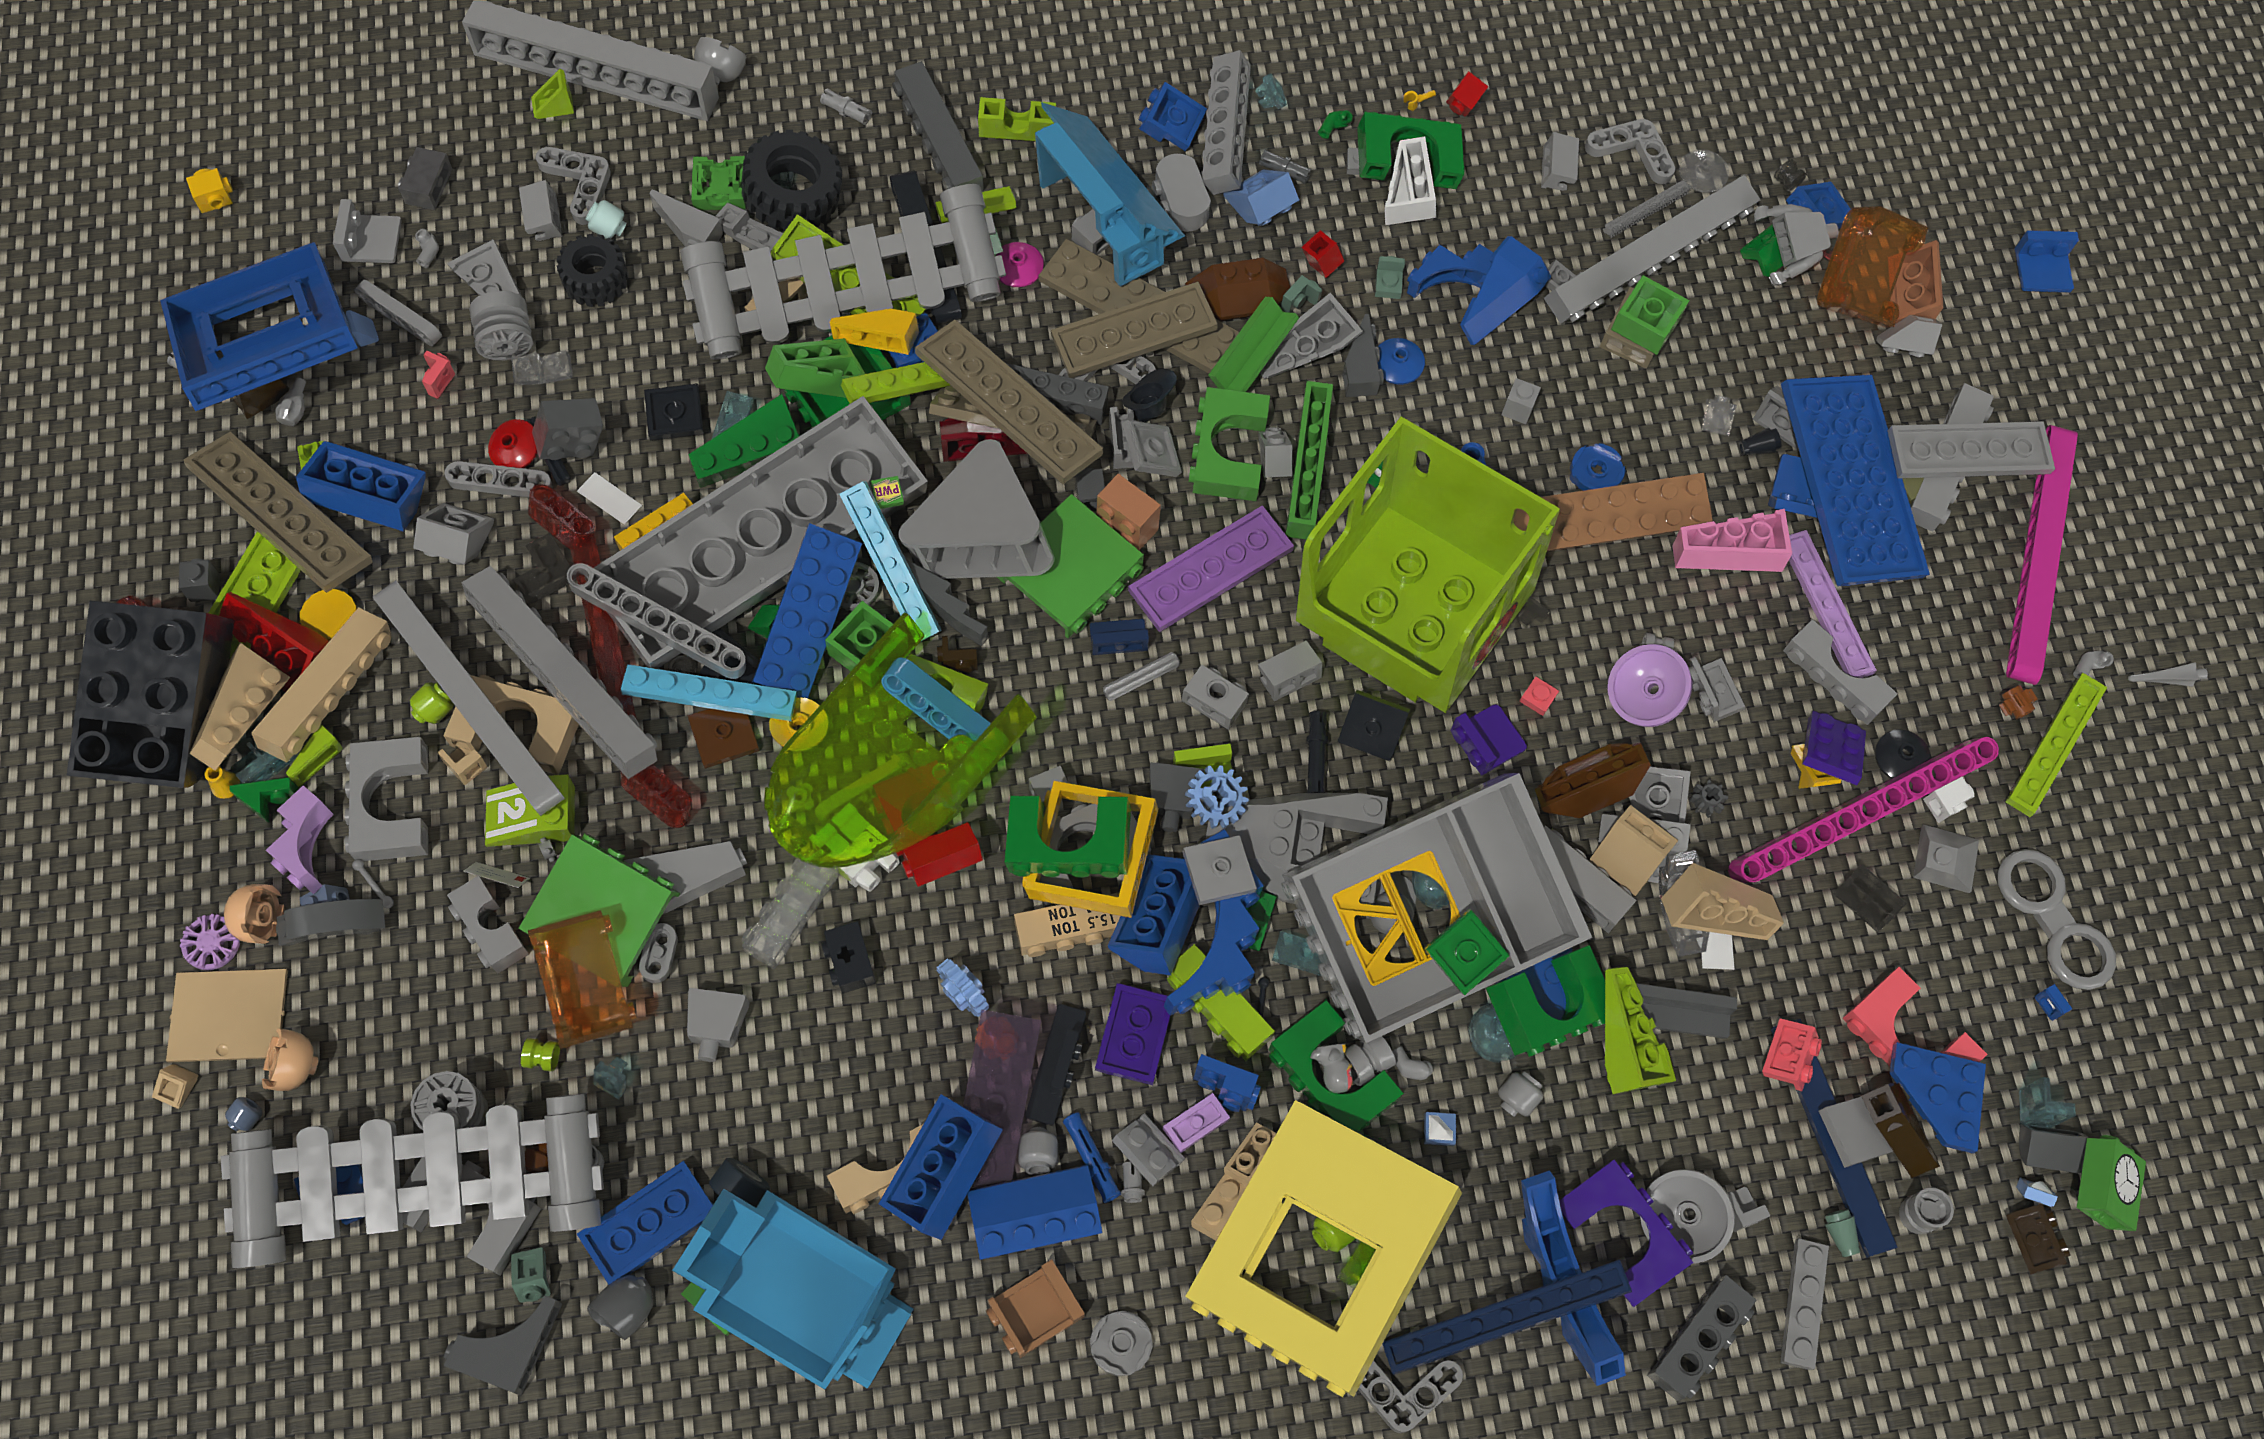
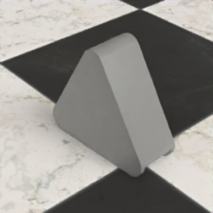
[899,439,1055,579]

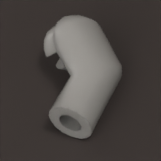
[2073,651,2114,678]
[1392,1046,1433,1080]

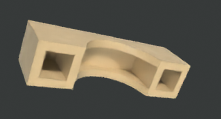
[827,1124,923,1214]

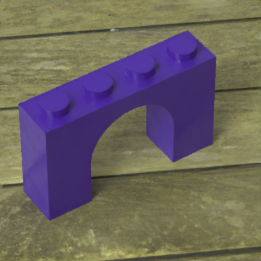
[1559,1160,1694,1307]

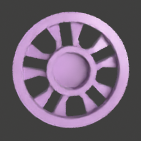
[180,914,240,970]

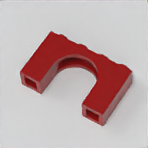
[872,761,983,887]

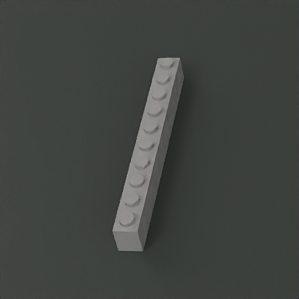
[1544,175,1760,324]
[462,566,657,779]

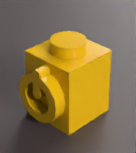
[186,168,233,213]

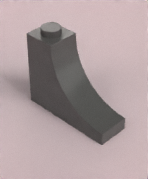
[444,1295,562,1396]

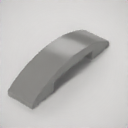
[715,202,783,251]

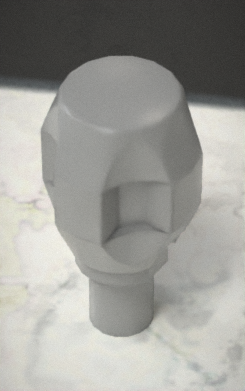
[276,378,306,426]

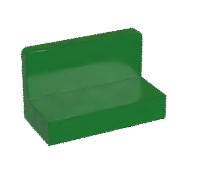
[1740,224,1783,277]

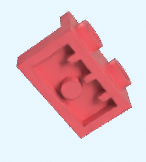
[1762,1019,1822,1091]

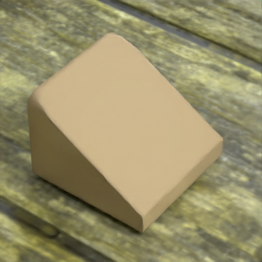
[152,1064,198,1109]

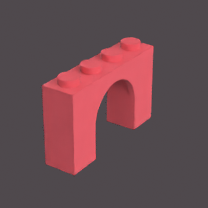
[1842,967,1988,1066]

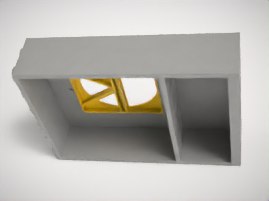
[1281,773,1592,1043]

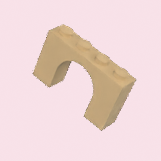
[443,675,579,775]

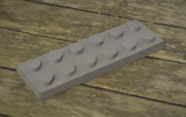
[1887,422,2055,478]

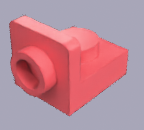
[422,351,455,399]

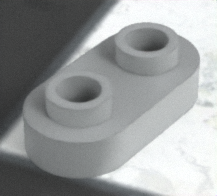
[639,923,678,983]

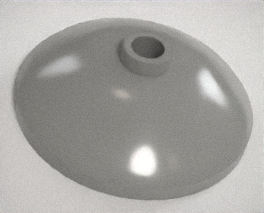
[1640,1169,1735,1264]

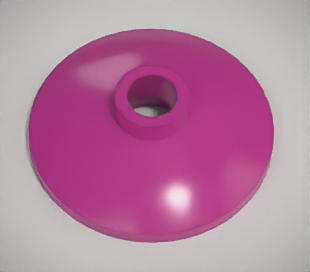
[996,242,1044,287]

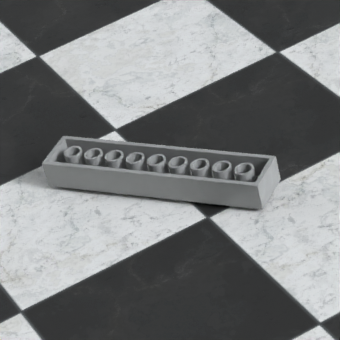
[462,0,719,121]

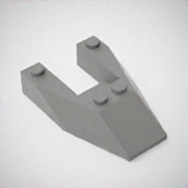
[1205,793,1388,917]

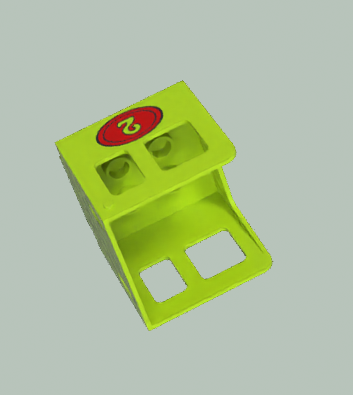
[1296,417,1560,713]

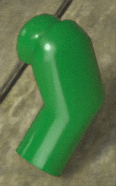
[1318,110,1353,139]

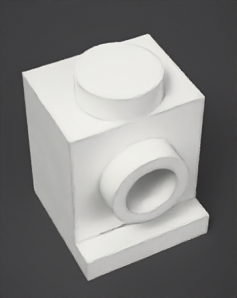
[1923,777,1974,823]

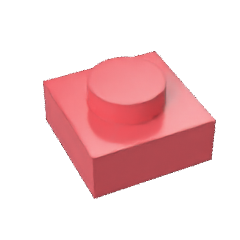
[1519,676,1559,716]

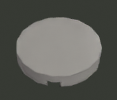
[1090,1311,1153,1376]

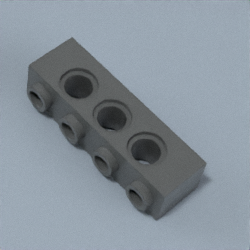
[1006,363,1109,425]
[1647,1275,1757,1401]

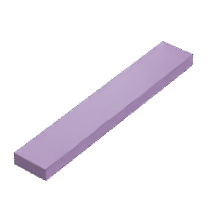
[1789,530,1877,678]

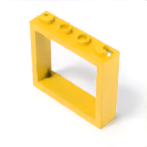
[1022,781,1158,918]

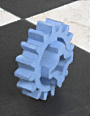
[1185,765,1249,829]
[936,958,989,1017]

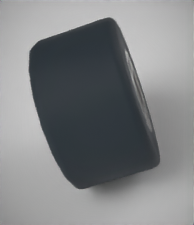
[709,1157,771,1208]

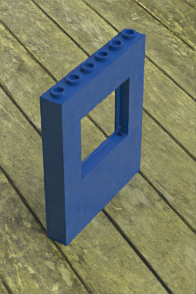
[160,242,358,411]

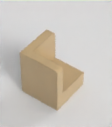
[437,747,488,785]

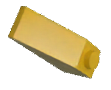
[829,308,919,355]

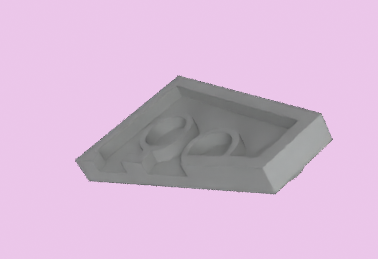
[446,240,522,297]

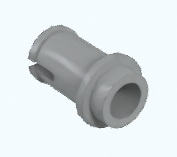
[1121,1162,1145,1203]

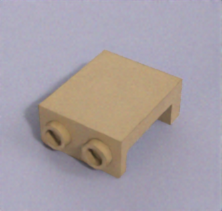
[1589,805,1678,896]

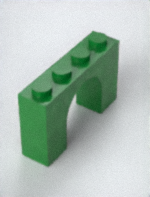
[1357,112,1464,189]
[1004,796,1131,878]
[1486,945,1605,1057]
[1268,1000,1404,1133]

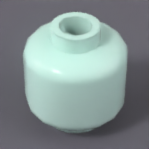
[585,200,627,239]

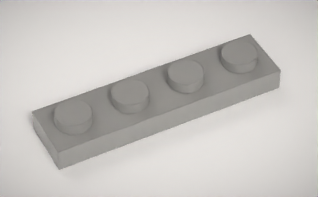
[1780,1239,1829,1370]

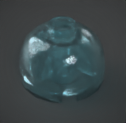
[1468,1002,1517,1062]

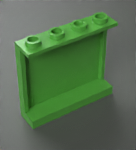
[997,494,1144,638]
[519,833,680,987]

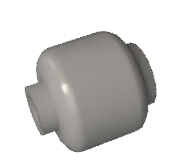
[1498,1071,1543,1117]
[1018,1127,1058,1176]

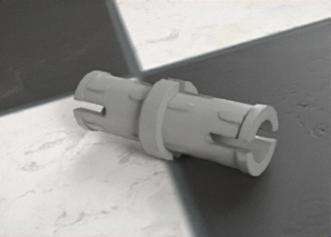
[820,88,872,125]

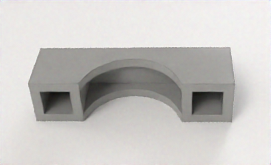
[1783,619,1898,725]

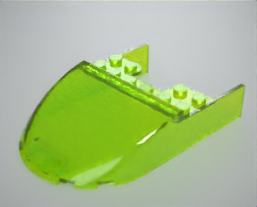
[764,612,1037,868]

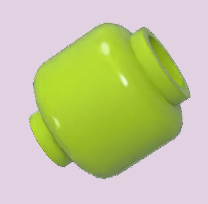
[410,682,454,724]
[1312,1217,1356,1252]

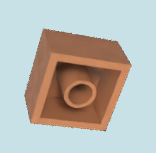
[1096,473,1161,551]

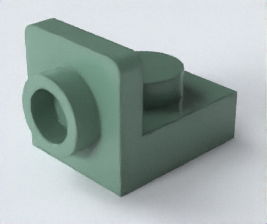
[1375,256,1405,299]
[1281,275,1322,313]
[511,1247,551,1303]

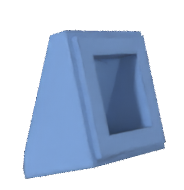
[346,310,379,347]

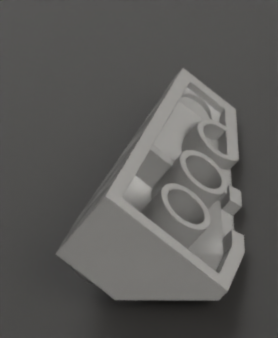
[1630,767,1691,885]

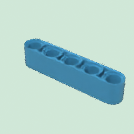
[881,658,1007,765]

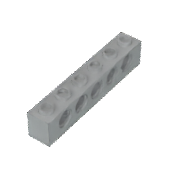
[1201,50,1251,195]

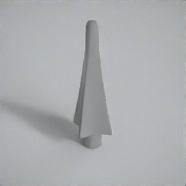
[2128,662,2208,687]

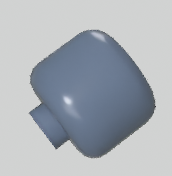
[225,1097,263,1131]

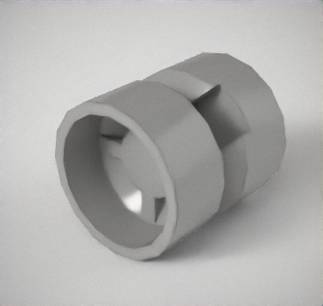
[1344,1036,1396,1086]
[1899,1188,1954,1234]

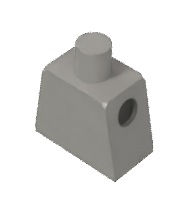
[687,988,749,1062]

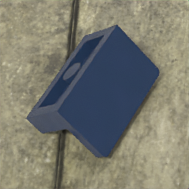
[1090,619,1149,655]

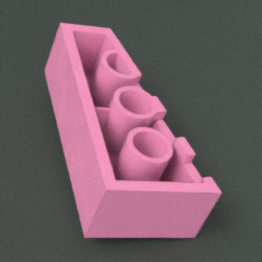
[1672,509,1792,572]

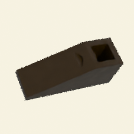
[1861,1083,1940,1178]

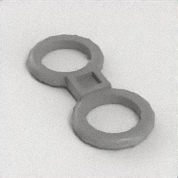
[1997,849,2116,990]

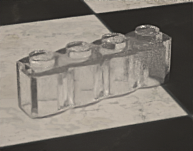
[742,850,840,969]

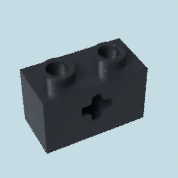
[821,921,876,994]

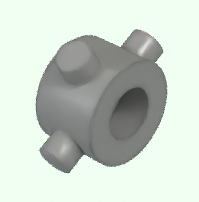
[539,837,557,862]

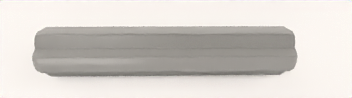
[1103,652,1180,701]

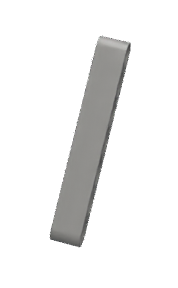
[567,563,746,679]

